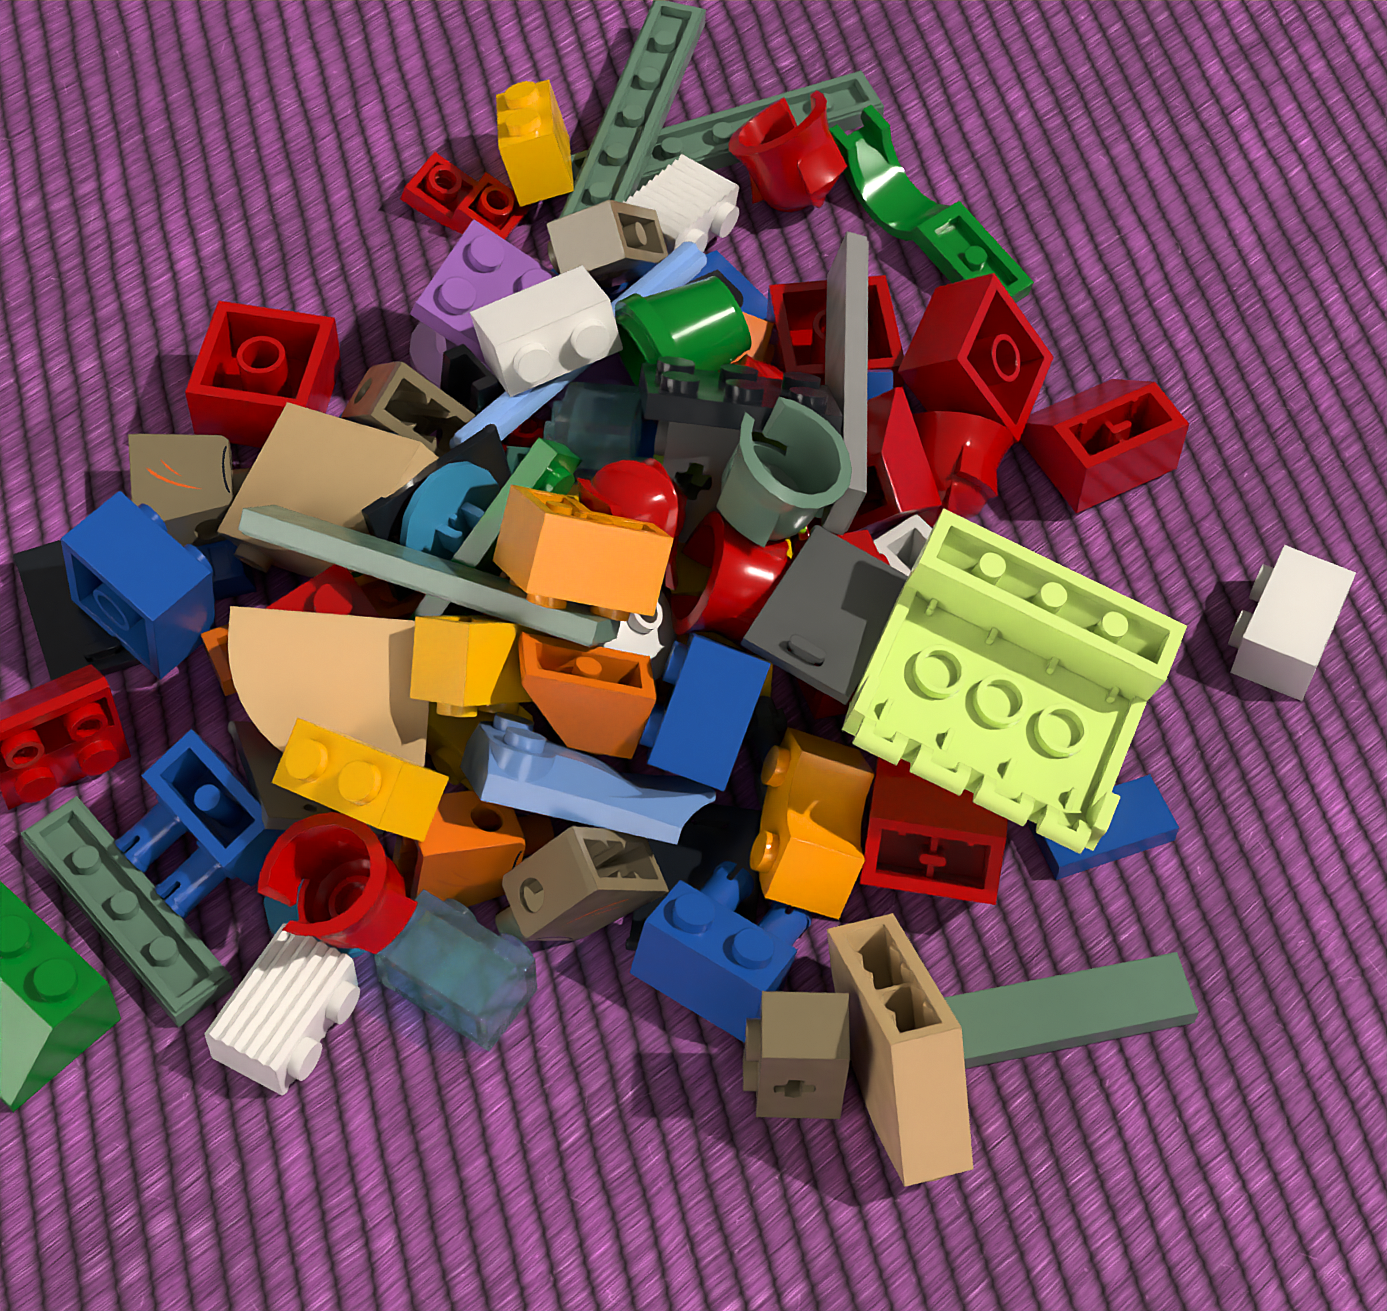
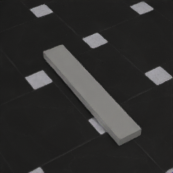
[821,231,869,535]

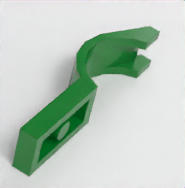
[829,105,1034,303]

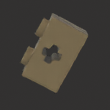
[546,200,668,288]
[743,991,850,1119]

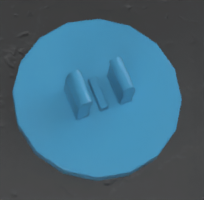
[400,461,500,561]

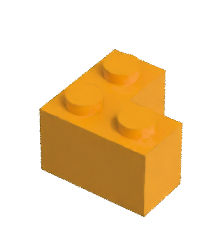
[492,484,674,621]

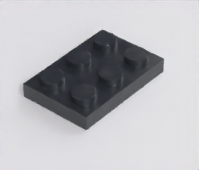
[638,356,843,434]

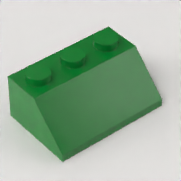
[0,881,122,1112]

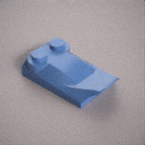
[460,712,716,845]

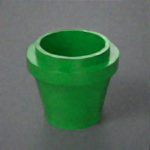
[615,276,752,390]

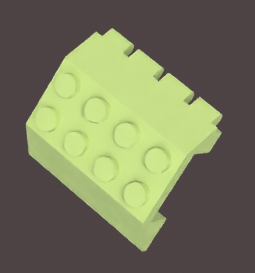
[842,508,1187,854]

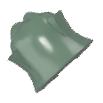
[716,397,852,547]

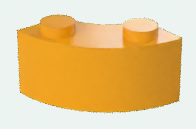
[750,727,875,920]

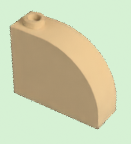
[217,402,439,577]
[228,606,429,767]
[827,913,973,1187]

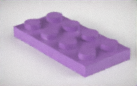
[410,219,642,447]

